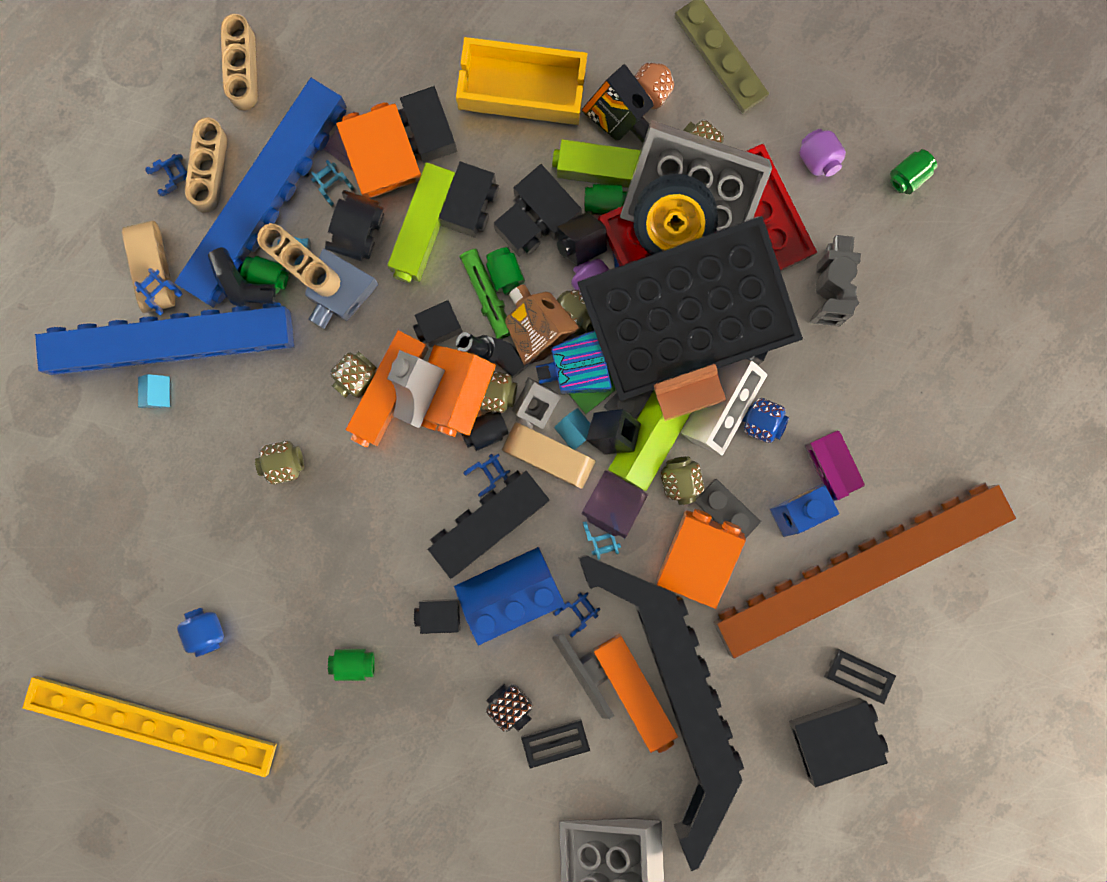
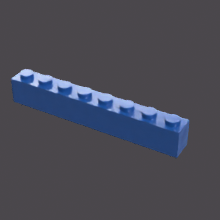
[174,77,347,308]
[35,303,295,375]

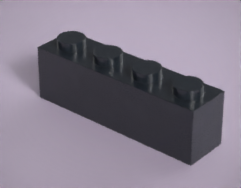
[427,470,550,579]

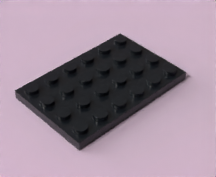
[577,215,803,401]

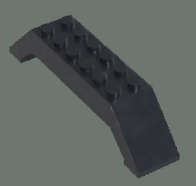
[578,555,744,871]

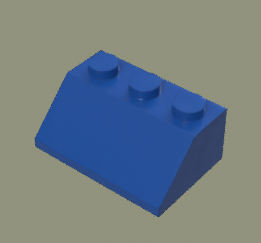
[454,547,565,646]

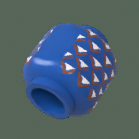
[742,398,789,443]

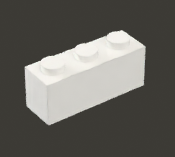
[680,359,768,456]

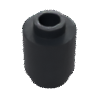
[461,411,509,451]

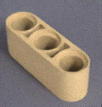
[221,13,258,111]
[185,117,227,213]
[122,220,175,313]
[257,224,340,297]
[502,422,596,489]

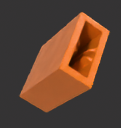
[336,102,421,198]
[421,345,496,437]
[657,509,746,609]

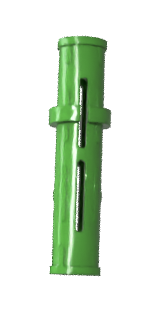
[459,249,511,339]

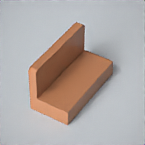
[654,364,726,421]

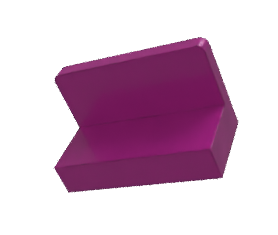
[805,431,865,501]

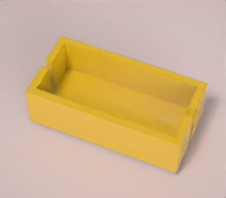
[456,37,588,125]

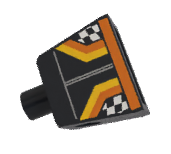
[581,64,654,143]

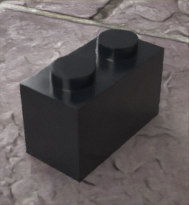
[398,86,457,164]
[439,161,499,238]
[513,164,582,240]

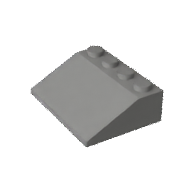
[620,120,772,231]
[559,819,664,882]

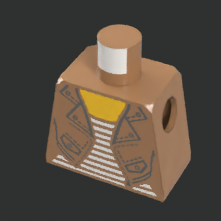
[505,285,579,365]

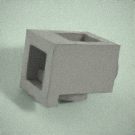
[512,377,561,429]

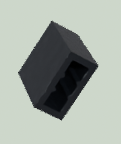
[789,698,889,788]

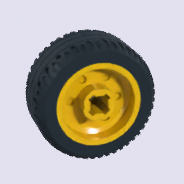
[633,174,718,255]

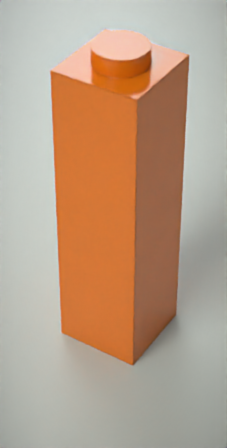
[346,330,429,448]
[593,633,678,753]

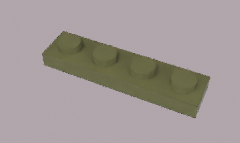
[674,0,769,114]

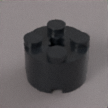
[325,190,385,261]

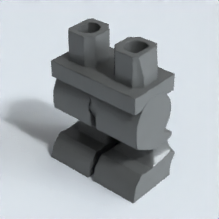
[810,235,861,327]

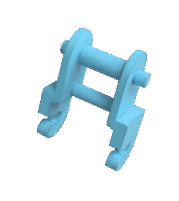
[311,160,355,206]
[583,514,621,560]

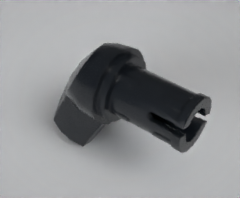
[208,247,276,307]
[456,332,528,378]

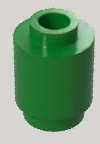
[890,149,937,194]
[584,184,628,215]
[486,247,525,296]
[240,255,290,294]
[328,649,375,681]

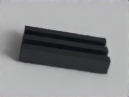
[824,648,896,704]
[521,719,590,769]

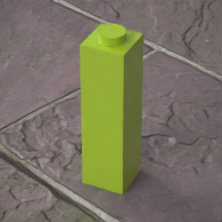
[552,139,641,188]
[387,162,455,283]
[608,390,692,491]

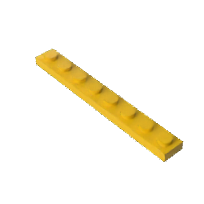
[22,676,277,777]

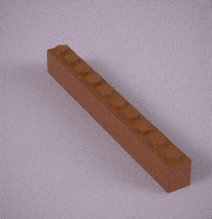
[713,482,1016,658]

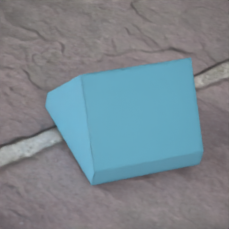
[138,374,170,408]
[554,408,591,450]

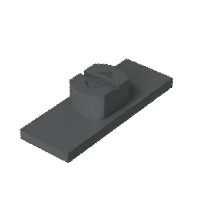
[552,634,615,719]

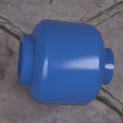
[177,608,225,657]

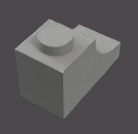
[387,350,445,428]

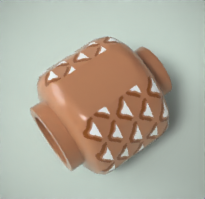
[635,63,674,109]

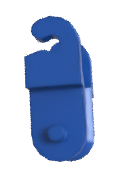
[145,154,187,196]
[134,268,183,316]
[463,454,511,498]
[553,592,601,638]

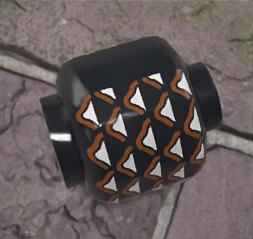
[486,683,533,732]

